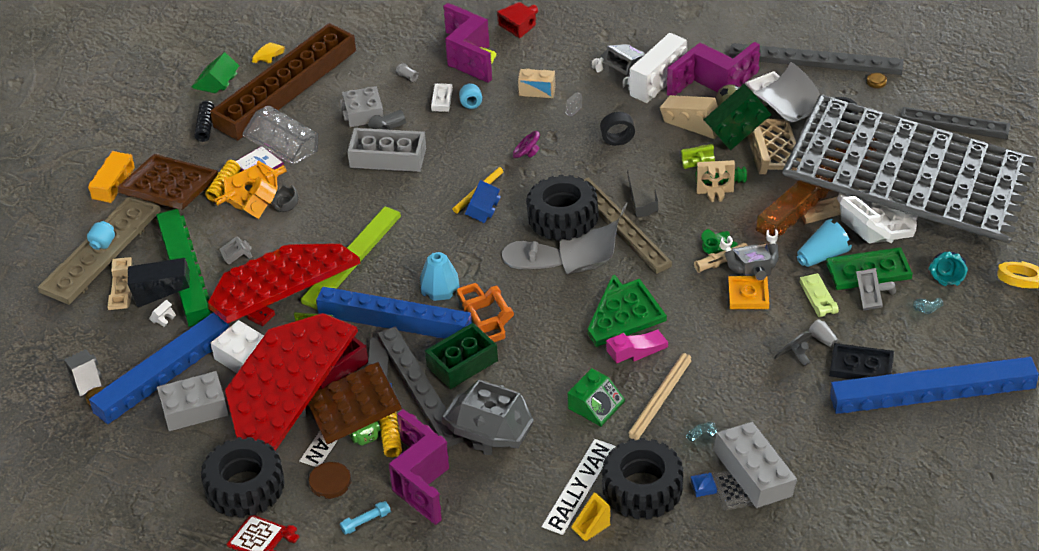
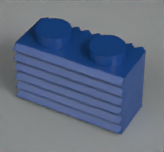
[465,180,501,223]

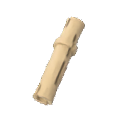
[694,243,748,273]

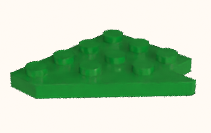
[588,275,667,347]

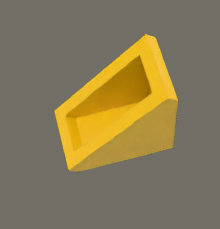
[571,493,610,541]

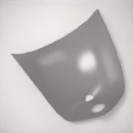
[753,62,824,122]
[560,202,628,274]

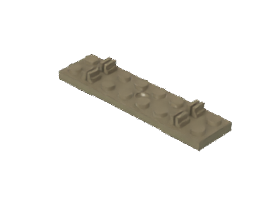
[38,196,160,305]

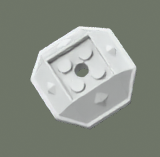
[837,190,918,244]

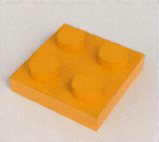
[728,276,769,309]

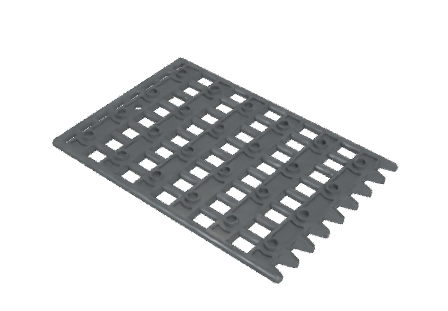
[782,95,1036,243]

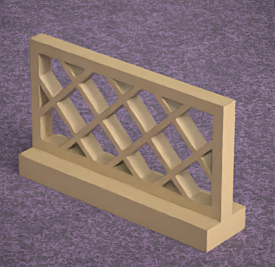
[748,119,801,174]

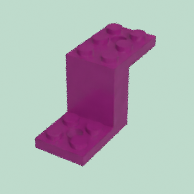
[444,2,492,83]
[667,42,760,96]
[389,409,449,525]

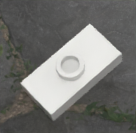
[431,84,453,112]

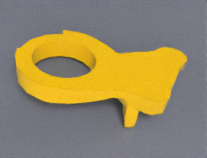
[997,261,1039,289]

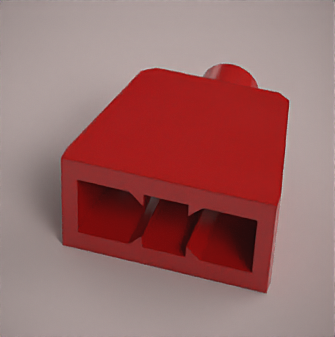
[497,2,538,39]

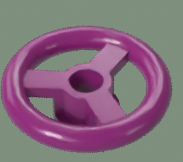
[513,131,540,159]

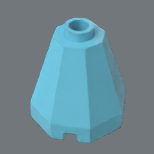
[420,252,459,301]

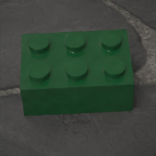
[703,84,771,151]
[425,323,498,389]

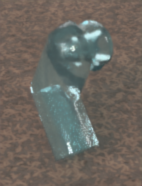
[913,297,943,314]
[687,421,718,442]

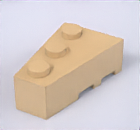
[660,95,718,139]

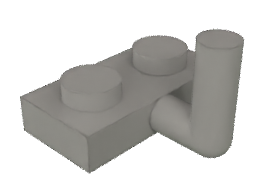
[856,268,896,311]

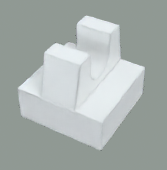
[149,299,176,327]

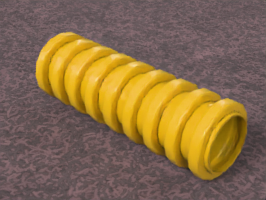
[205,160,241,202]
[379,412,402,457]

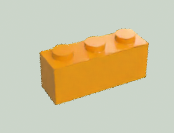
[88,151,135,203]

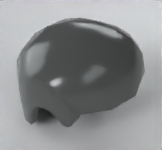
[271,185,299,212]

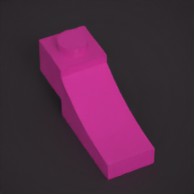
[606,330,668,364]

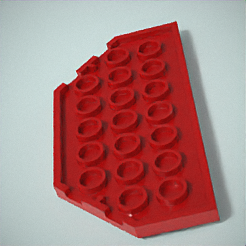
[208,243,361,324]
[225,313,358,451]

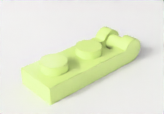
[800,273,839,317]

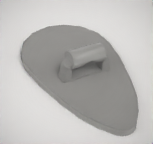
[502,241,563,269]

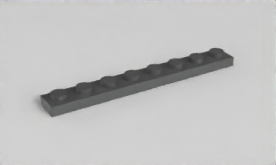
[378,326,463,448]

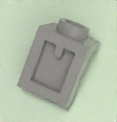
[219,236,253,265]

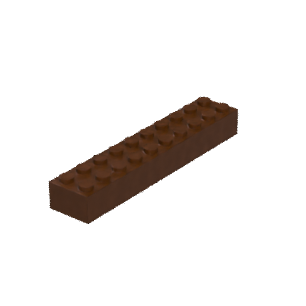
[210,23,356,140]

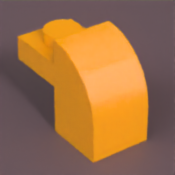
[242,177,277,219]

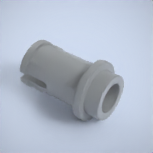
[396,64,418,82]

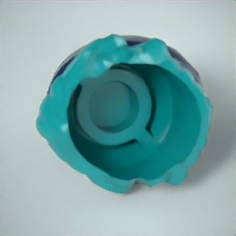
[928,251,968,286]

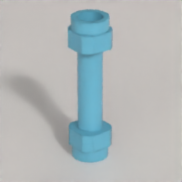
[340,501,391,535]

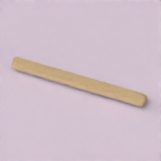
[629,353,691,440]

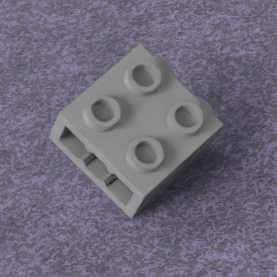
[340,86,383,127]

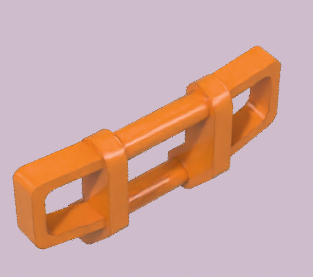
[457,283,514,342]

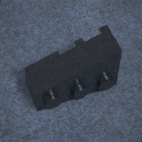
[127,258,190,308]

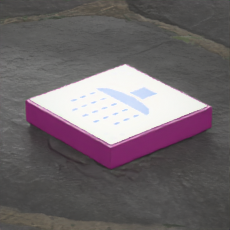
[236,146,284,172]

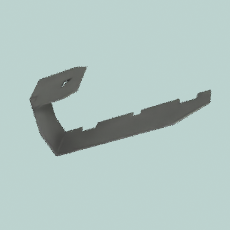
[627,169,658,217]

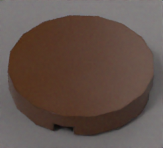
[309,462,351,499]

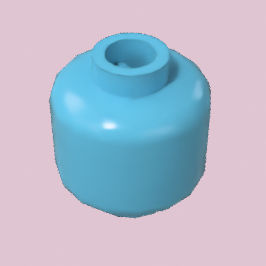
[459,84,482,109]
[87,221,115,250]

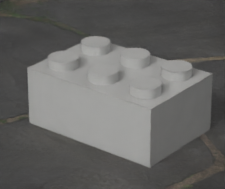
[157,371,228,431]

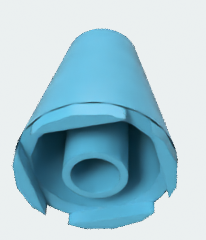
[797,218,852,267]

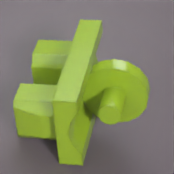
[681,144,715,169]

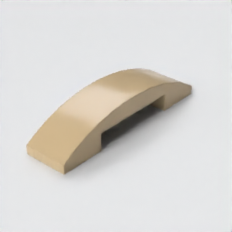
[108,257,132,310]

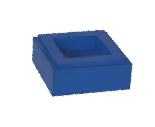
[691,473,717,497]

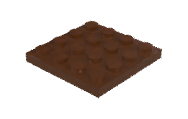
[117,154,218,210]
[308,362,402,445]

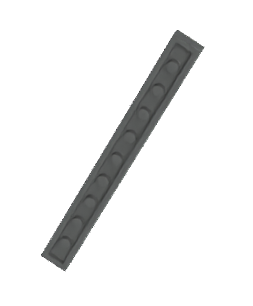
[729,43,904,75]

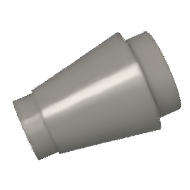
[809,319,838,348]

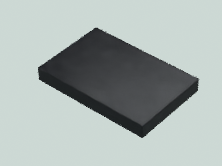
[829,343,894,380]

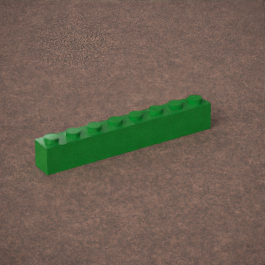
[156,209,213,327]

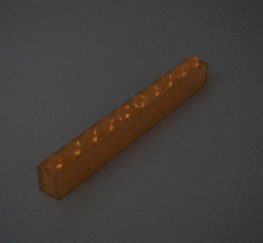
[756,132,877,237]

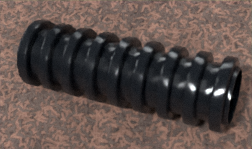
[194,100,215,142]

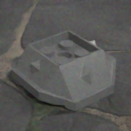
[442,380,534,448]

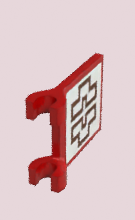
[227,515,299,551]

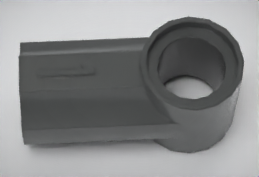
[368,110,406,130]

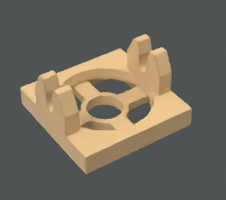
[696,160,735,202]

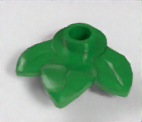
[701,229,738,254]

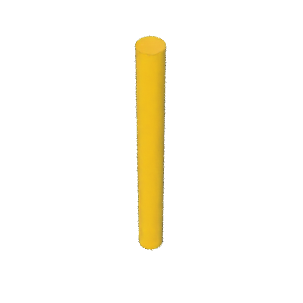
[453,167,504,214]

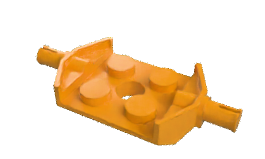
[214,161,287,210]

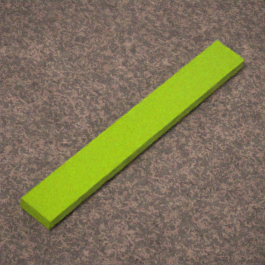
[301,207,401,310]

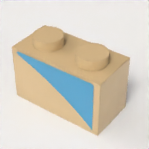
[518,69,555,98]

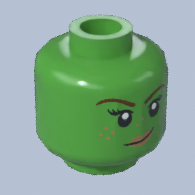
[349,421,380,446]

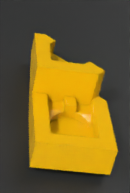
[252,42,284,63]

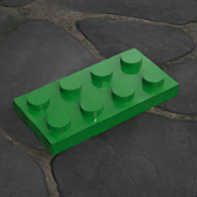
[826,247,913,290]

